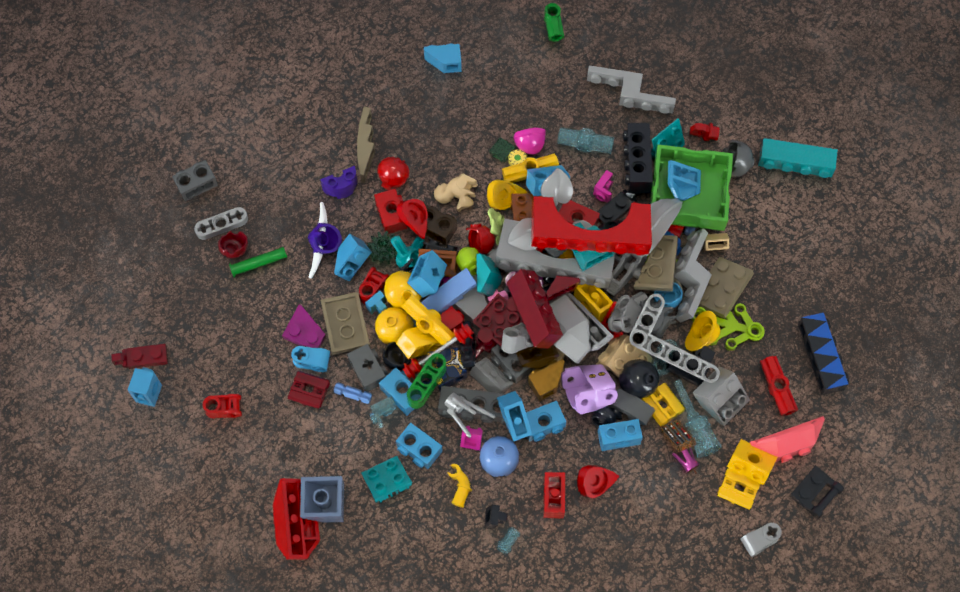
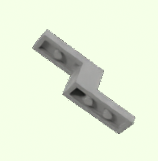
[587,65,676,114]
[674,228,712,323]

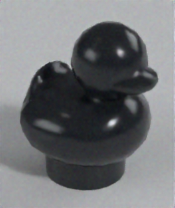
[591,406,623,428]

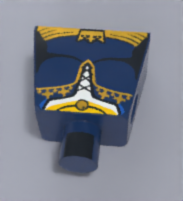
[427,347,476,392]

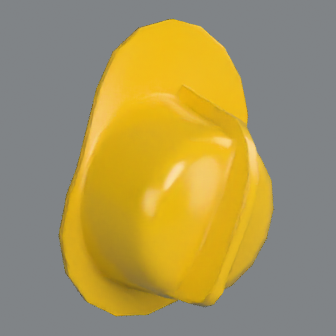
[685,311,720,351]

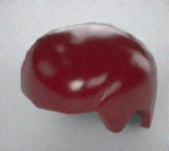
[218,231,248,259]

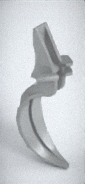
[603,198,683,296]

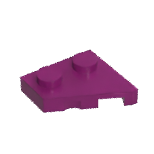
[282,304,326,348]

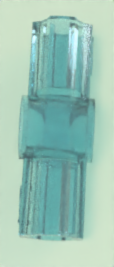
[557,127,614,154]

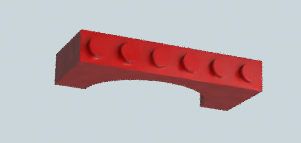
[531,196,652,255]

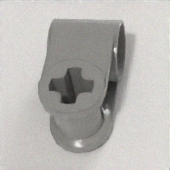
[608,295,642,333]
[501,322,534,354]
[740,523,782,557]

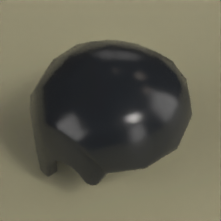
[382,342,411,370]

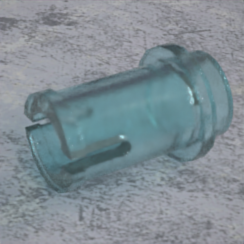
[497,527,521,555]

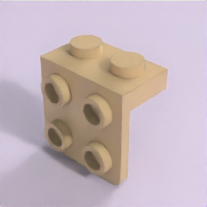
[596,335,653,378]

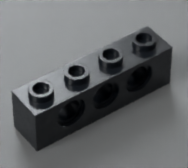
[623,123,653,193]

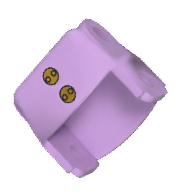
[561,364,618,414]

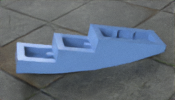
[411,268,477,327]

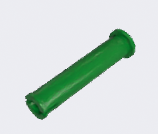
[229,247,287,278]

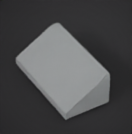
[470,357,513,394]

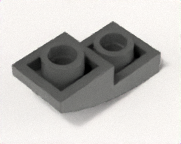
[610,388,655,426]

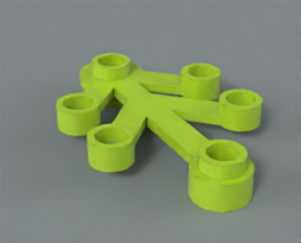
[691,303,765,351]

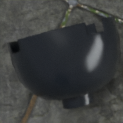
[619,359,660,399]

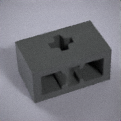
[347,344,388,392]

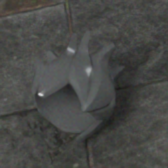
[636,298,677,342]

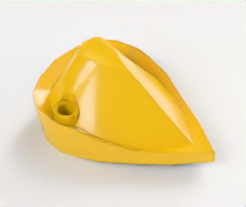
[487,180,527,210]

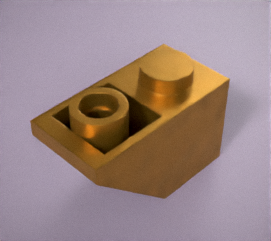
[528,359,565,402]

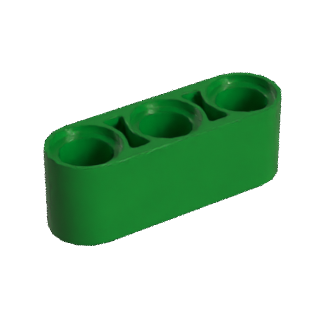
[407,354,447,409]

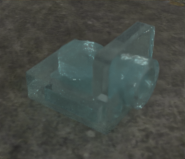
[369,396,396,428]

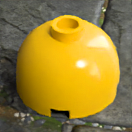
[384,271,422,310]
[375,307,414,344]

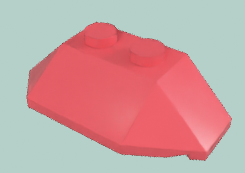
[750,416,825,463]

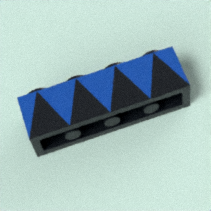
[798,313,849,395]

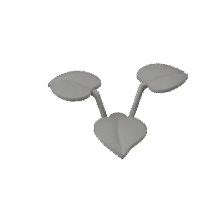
[508,168,592,250]

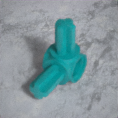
[391,235,425,268]

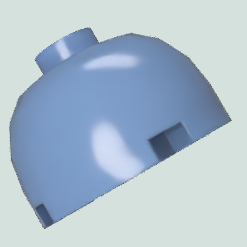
[480,436,519,477]

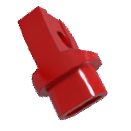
[689,123,720,141]

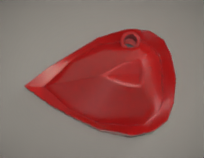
[396,199,428,239]
[577,465,619,498]

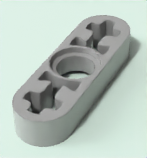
[194,207,248,240]

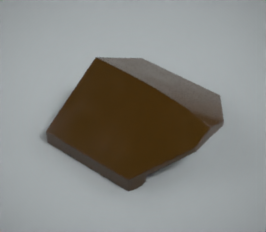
[516,345,559,369]

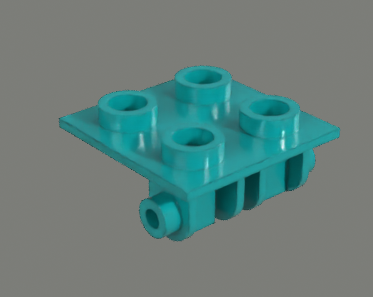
[651,118,685,159]
[361,456,412,503]

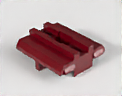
[288,371,330,409]

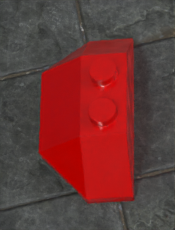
[273,478,320,560]

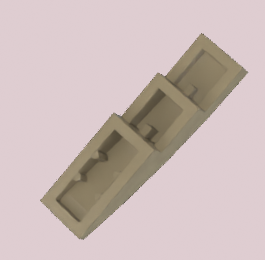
[357,107,375,183]

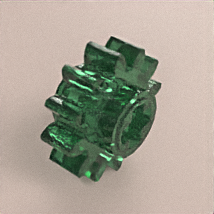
[367,231,398,265]

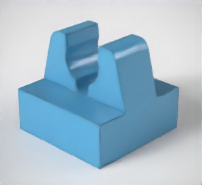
[365,291,387,315]

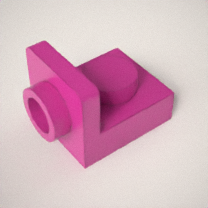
[593,170,613,203]

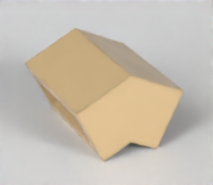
[703,233,729,251]

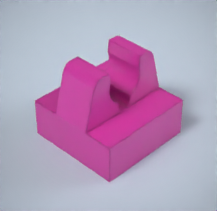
[460,426,483,450]

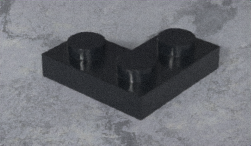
[666,346,716,387]

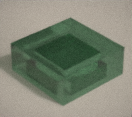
[490,137,515,163]

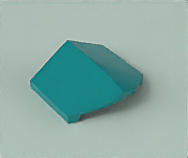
[476,253,503,296]

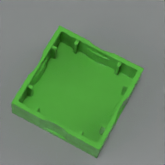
[650,144,733,231]

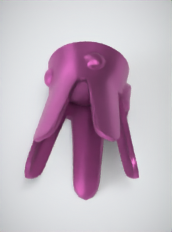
[672,443,700,474]

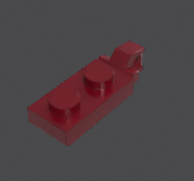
[111,344,168,369]

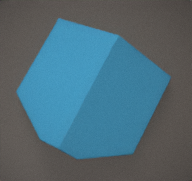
[668,160,701,201]

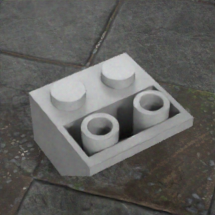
[693,367,750,426]

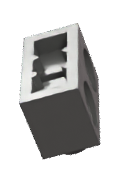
[172,160,218,202]
[491,345,534,384]

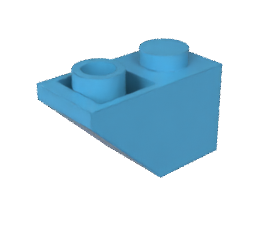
[424,43,462,73]
[334,233,372,281]

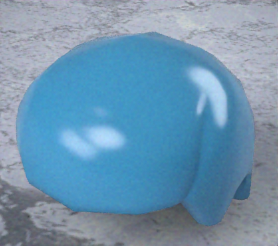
[653,283,683,308]

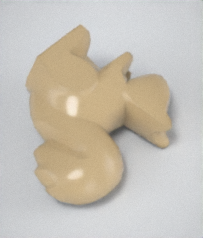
[434,174,478,212]

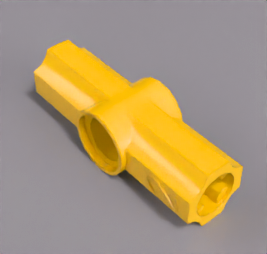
[502,153,559,183]
[402,295,455,346]

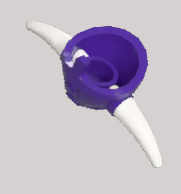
[308,202,342,278]

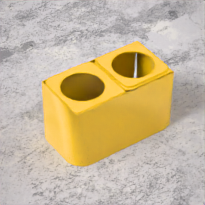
[396,327,441,359]

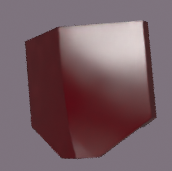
[546,276,581,301]

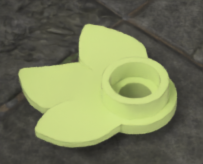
[488,208,505,245]

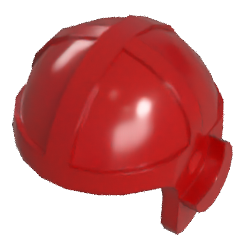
[377,157,409,190]
[466,223,496,255]

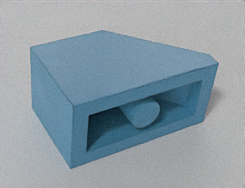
[497,391,532,441]

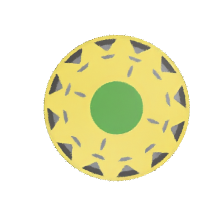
[508,149,527,166]

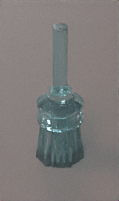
[674,380,722,458]

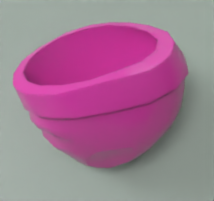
[513,128,546,155]

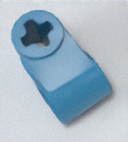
[291,346,330,372]

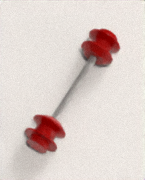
[403,323,474,379]

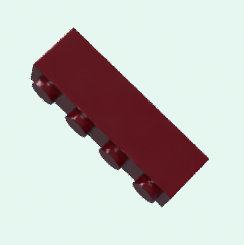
[506,269,563,349]

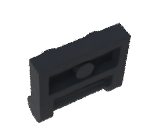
[790,465,844,519]

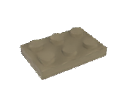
[698,257,754,319]
[321,292,370,355]

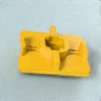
[641,383,685,427]
[717,468,761,510]

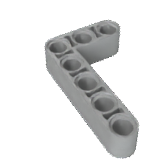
[629,294,720,383]

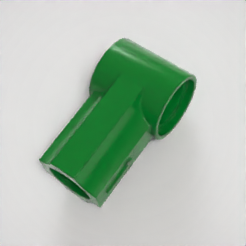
[544,3,564,42]

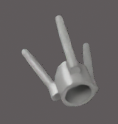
[445,393,495,438]

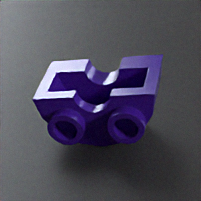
[320,166,358,199]

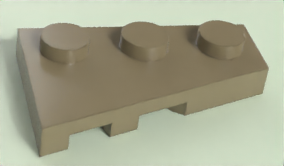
[633,235,678,292]

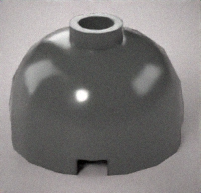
[722,139,754,177]

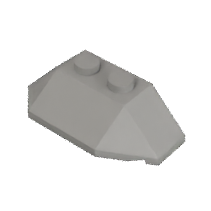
[561,292,614,351]
[548,295,591,364]

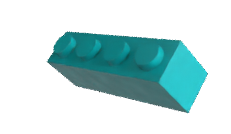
[758,138,838,178]

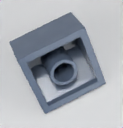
[300,476,344,522]

